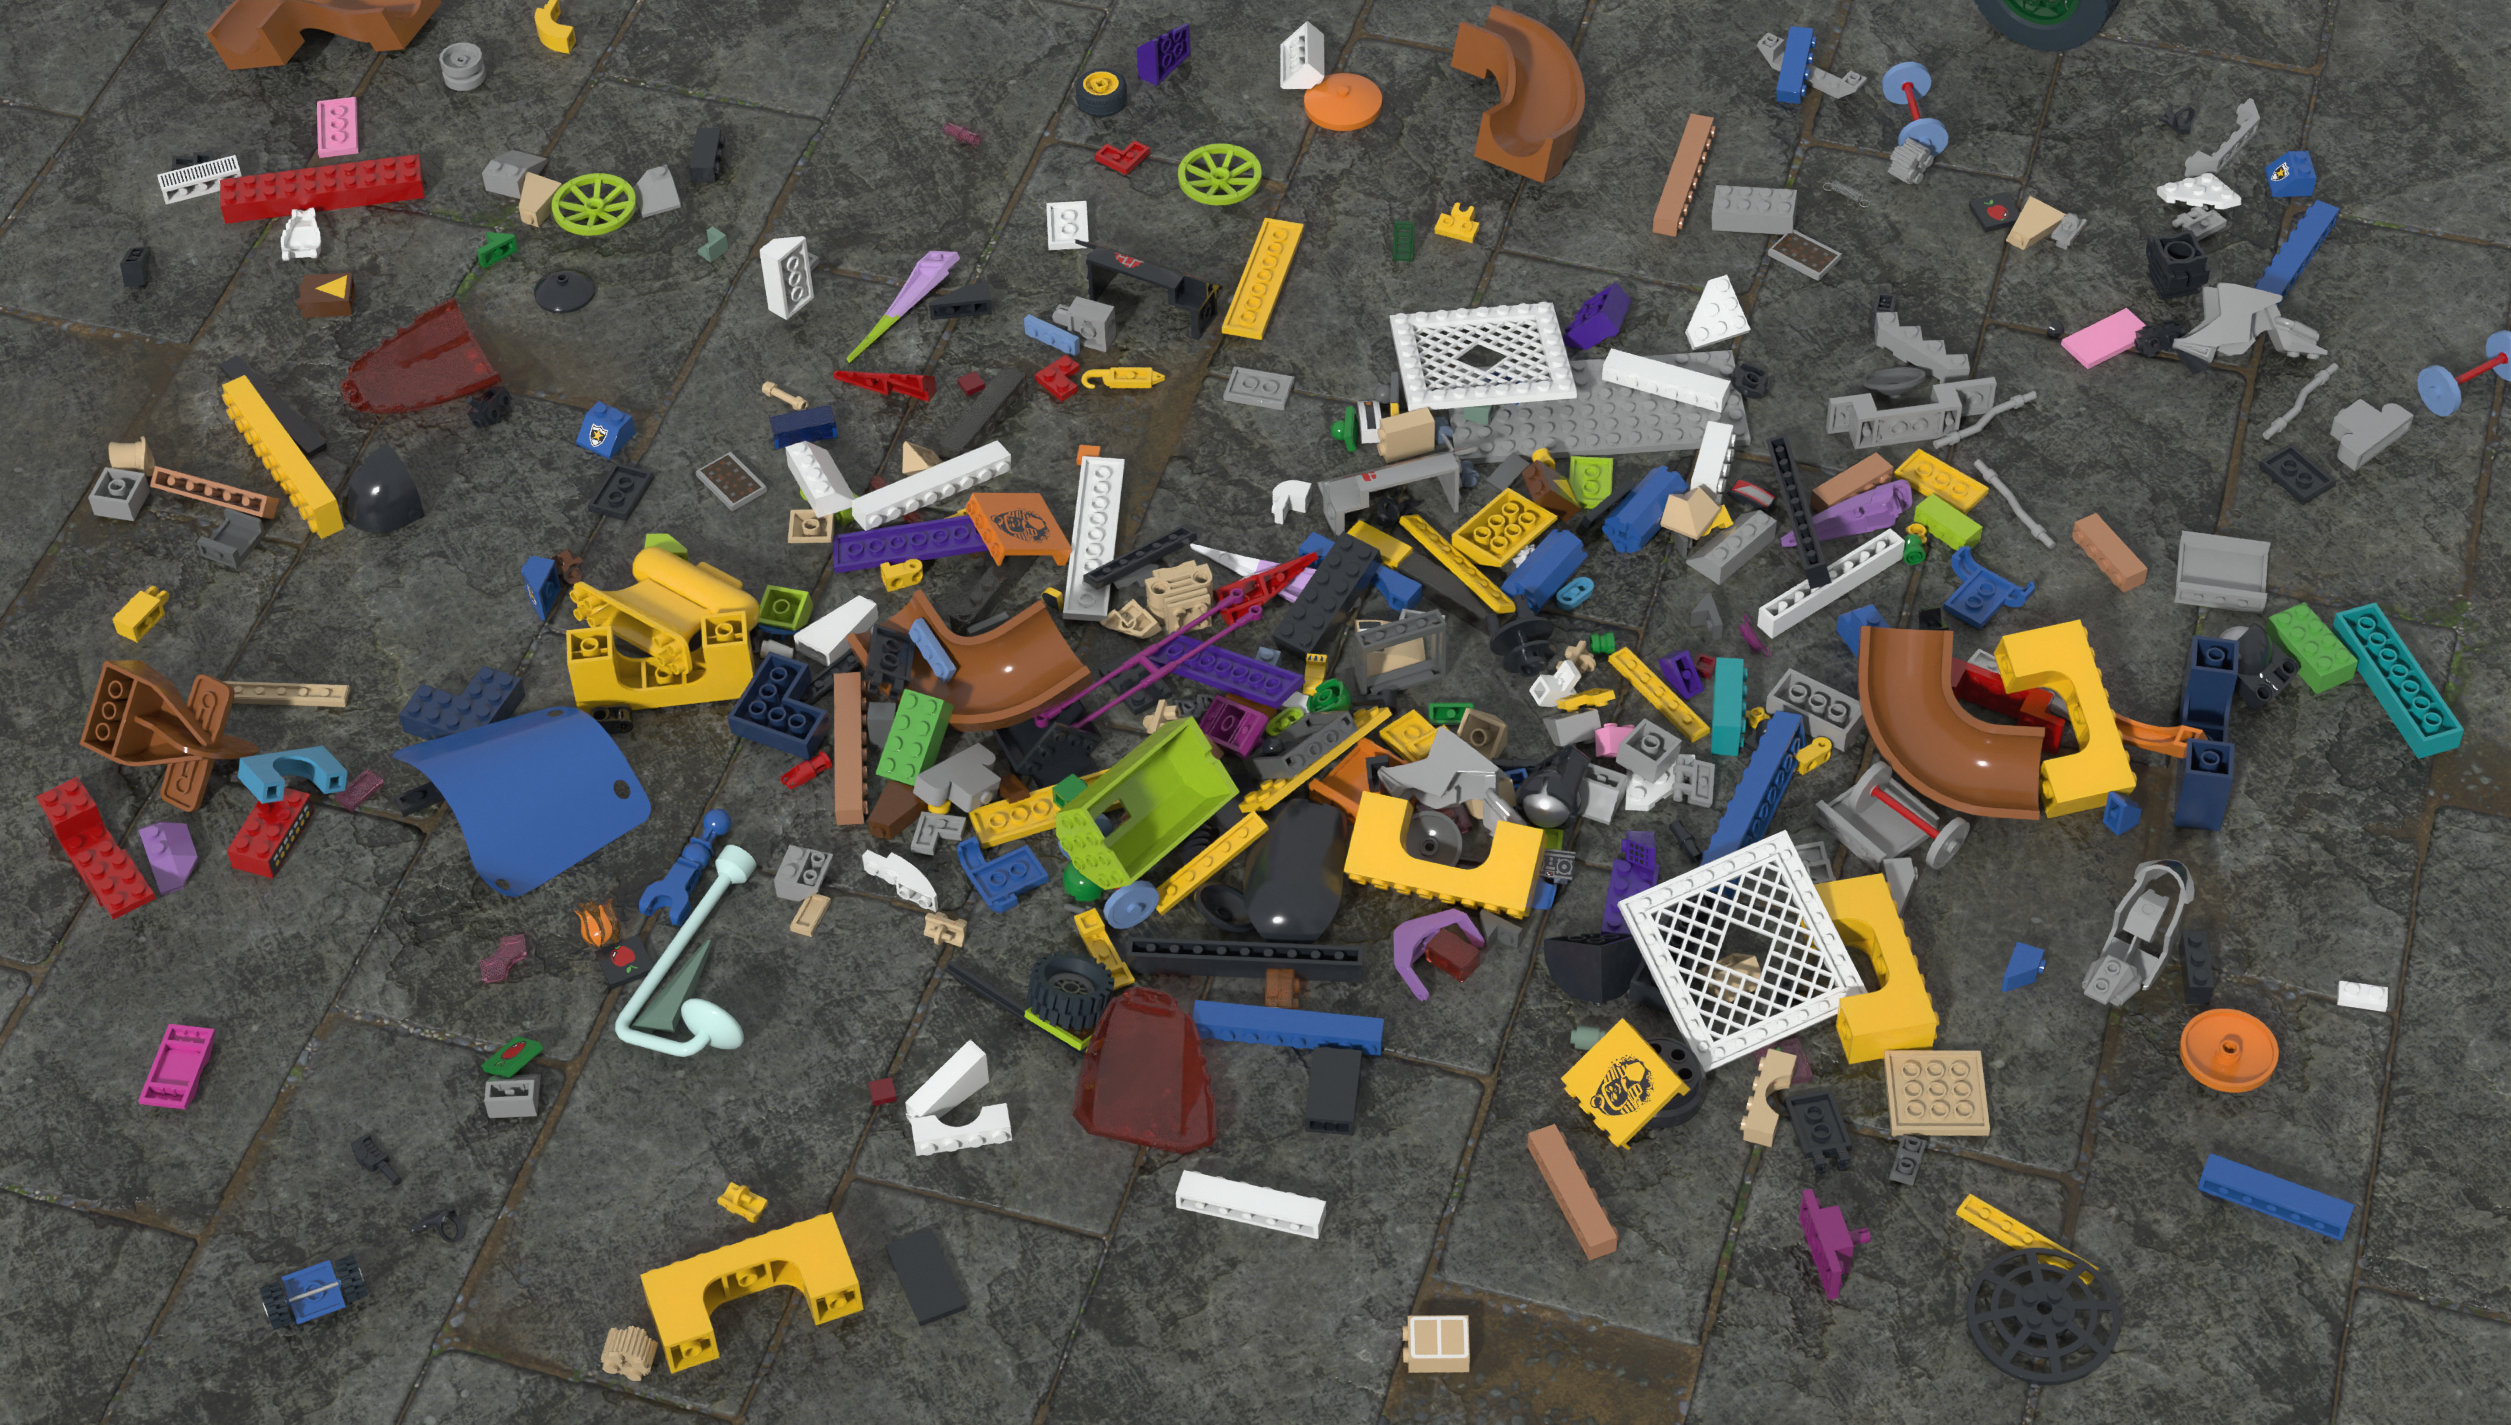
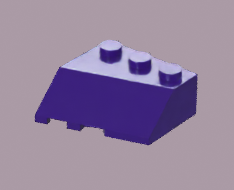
[1137,23,1191,86]
[1562,282,1631,350]

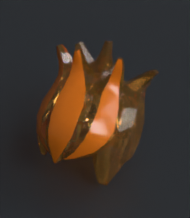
[575,898,621,948]

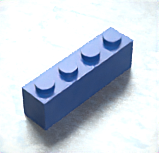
[1776,26,1817,104]

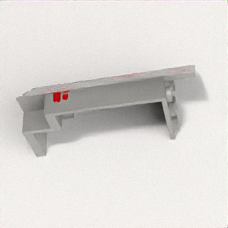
[1317,447,1477,540]

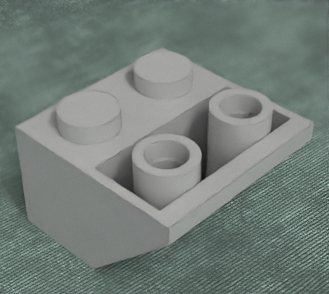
[1579,763,1627,825]
[774,845,833,902]
[484,1074,541,1118]

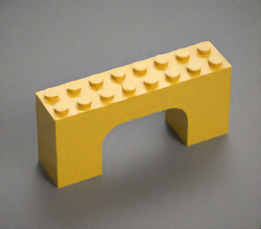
[566,611,755,714]
[1993,620,2137,818]
[1344,791,1548,920]
[1797,873,1939,1064]
[640,1212,863,1374]

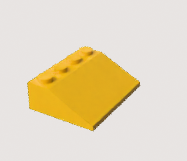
[1452,488,1557,567]

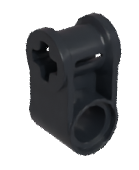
[589,704,633,734]

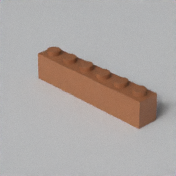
[150,466,279,519]
[1527,1124,1619,1261]

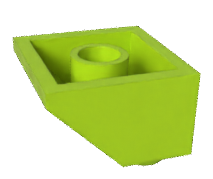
[757,585,814,631]

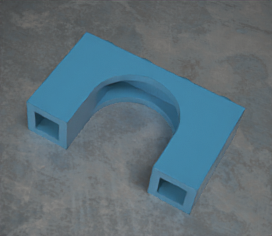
[238,746,348,804]

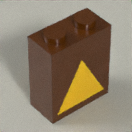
[297,273,356,318]
[1521,459,1581,522]

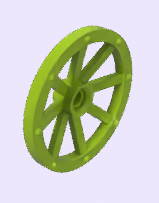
[1178,144,1262,205]
[551,173,636,236]

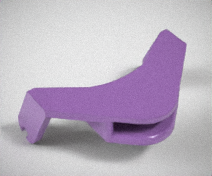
[1393,909,1485,1001]

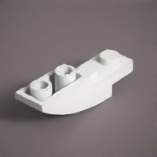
[862,850,938,912]

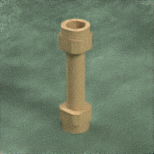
[762,381,809,412]

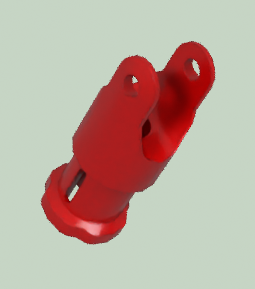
[780,751,832,789]

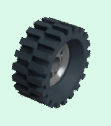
[1027,951,1114,1030]

